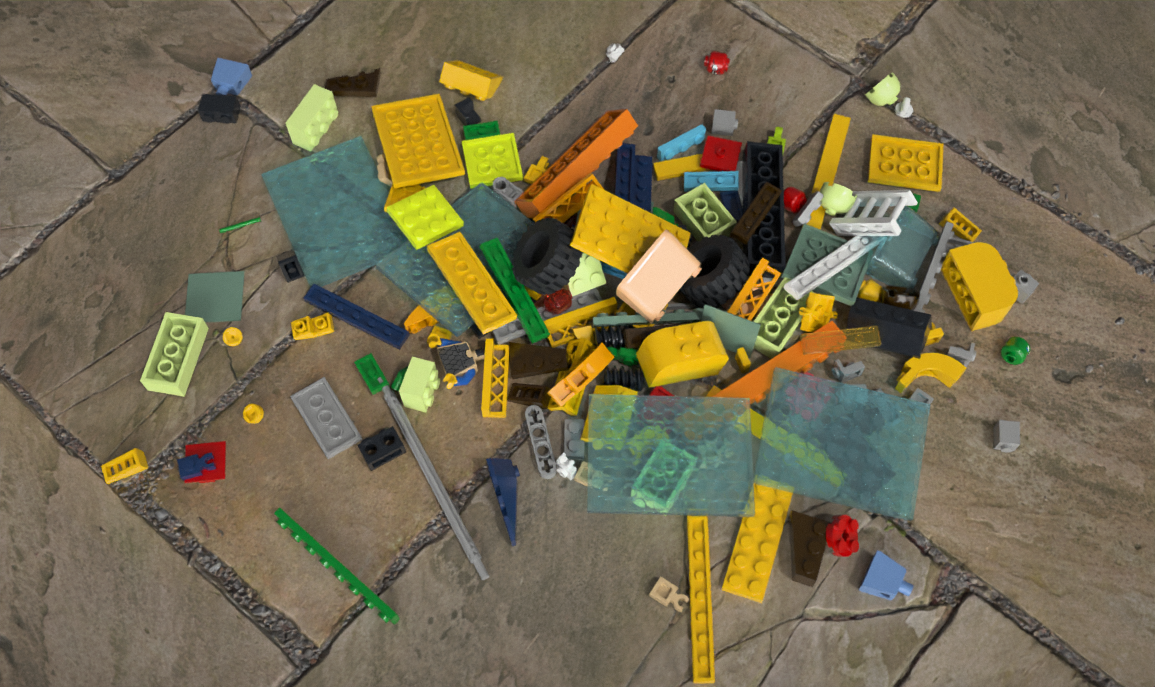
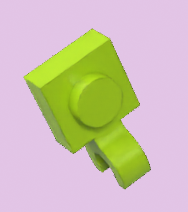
[767,126,786,153]

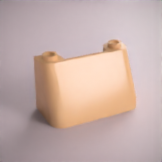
[616,230,702,324]

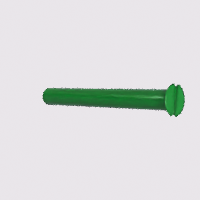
[219,216,262,233]

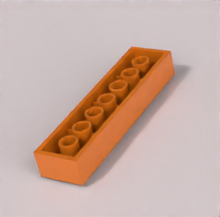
[514,109,638,219]

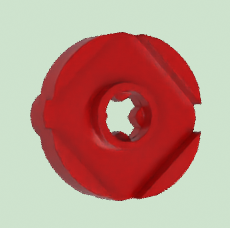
[826,515,859,557]

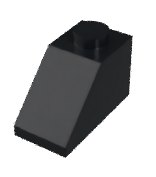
[276,250,305,283]

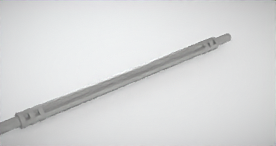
[378,377,489,580]

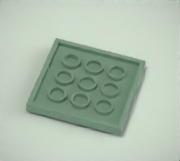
[781,223,873,306]

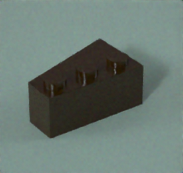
[788,510,832,587]

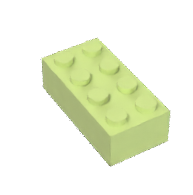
[754,277,813,359]
[140,312,209,397]

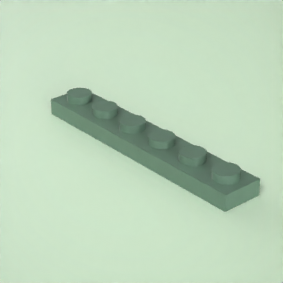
[593,308,703,327]

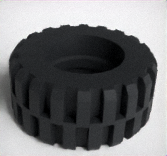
[512,218,583,295]
[680,235,750,308]

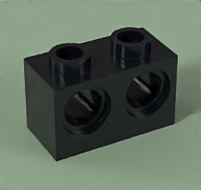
[357,426,406,471]

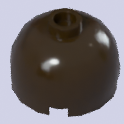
[880,285,920,310]

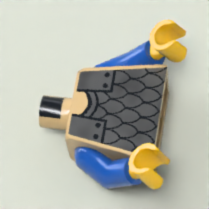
[427,333,485,389]

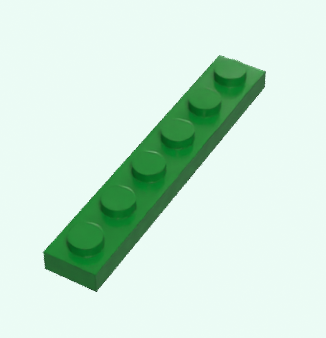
[480,237,550,344]

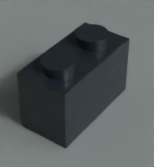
[198,94,241,124]

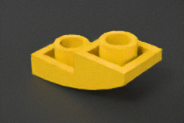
[291,313,335,340]

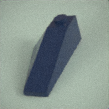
[486,458,520,547]

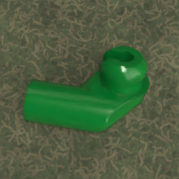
[391,366,408,391]

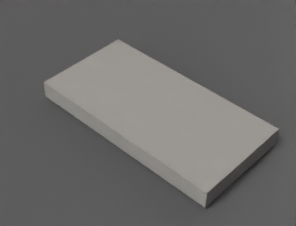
[290,377,363,460]

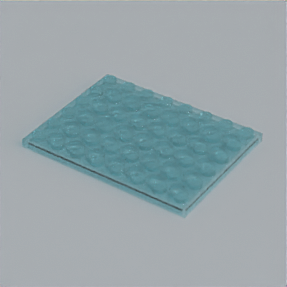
[261,136,415,288]
[376,182,535,338]
[752,367,930,521]
[587,394,755,517]

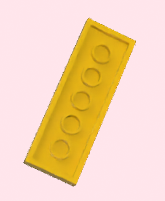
[427,232,517,334]
[721,475,794,603]

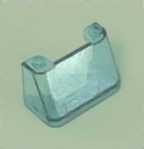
[865,206,940,291]

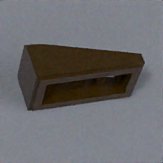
[507,383,551,409]

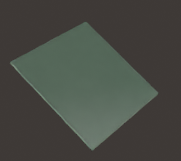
[185,271,245,322]
[701,304,761,358]

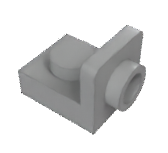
[945,342,977,367]
[831,359,865,384]

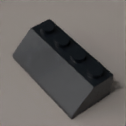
[845,298,932,359]

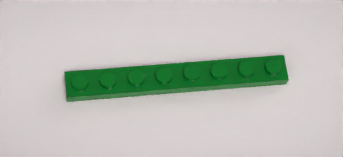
[274,507,400,625]

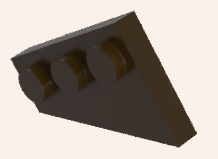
[325,68,381,97]
[509,342,569,379]

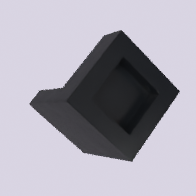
[455,97,481,126]

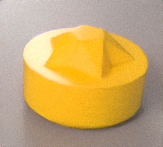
[223,327,243,347]
[243,404,264,424]

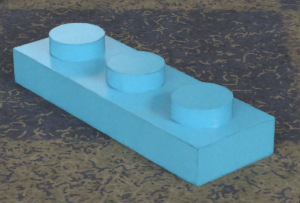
[657,124,706,162]
[684,171,739,192]

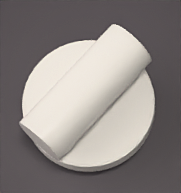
[606,43,624,63]
[895,97,913,118]

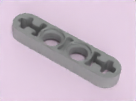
[525,405,556,479]

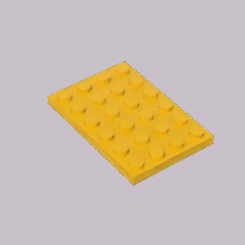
[371,94,465,189]
[570,184,691,274]

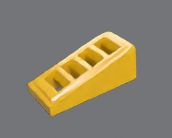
[939,207,982,242]
[101,448,148,484]

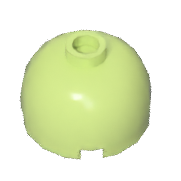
[865,72,901,106]
[820,182,857,216]

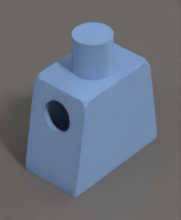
[211,58,252,95]
[859,550,914,600]

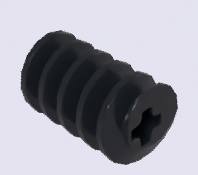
[594,325,633,349]
[604,365,644,392]

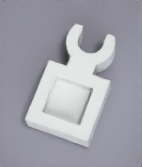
[556,453,576,480]

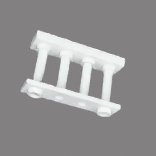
[829,190,918,236]

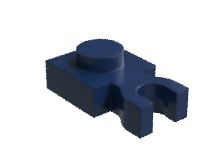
[177,452,216,480]

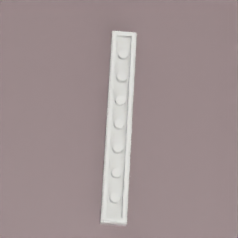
[784,236,890,300]

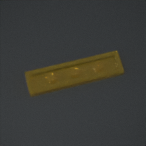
[800,326,882,355]

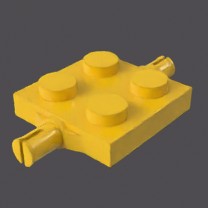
[799,292,838,332]

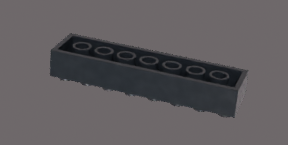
[742,141,786,279]

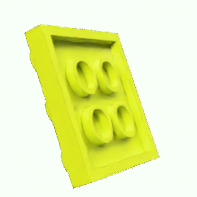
[462,133,523,189]
[387,185,464,250]

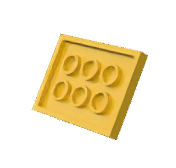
[868,134,944,192]

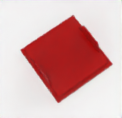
[184,441,226,483]

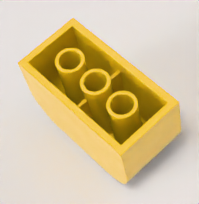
[941,242,1018,331]
[636,321,729,388]

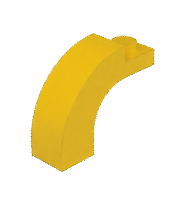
[895,353,967,393]

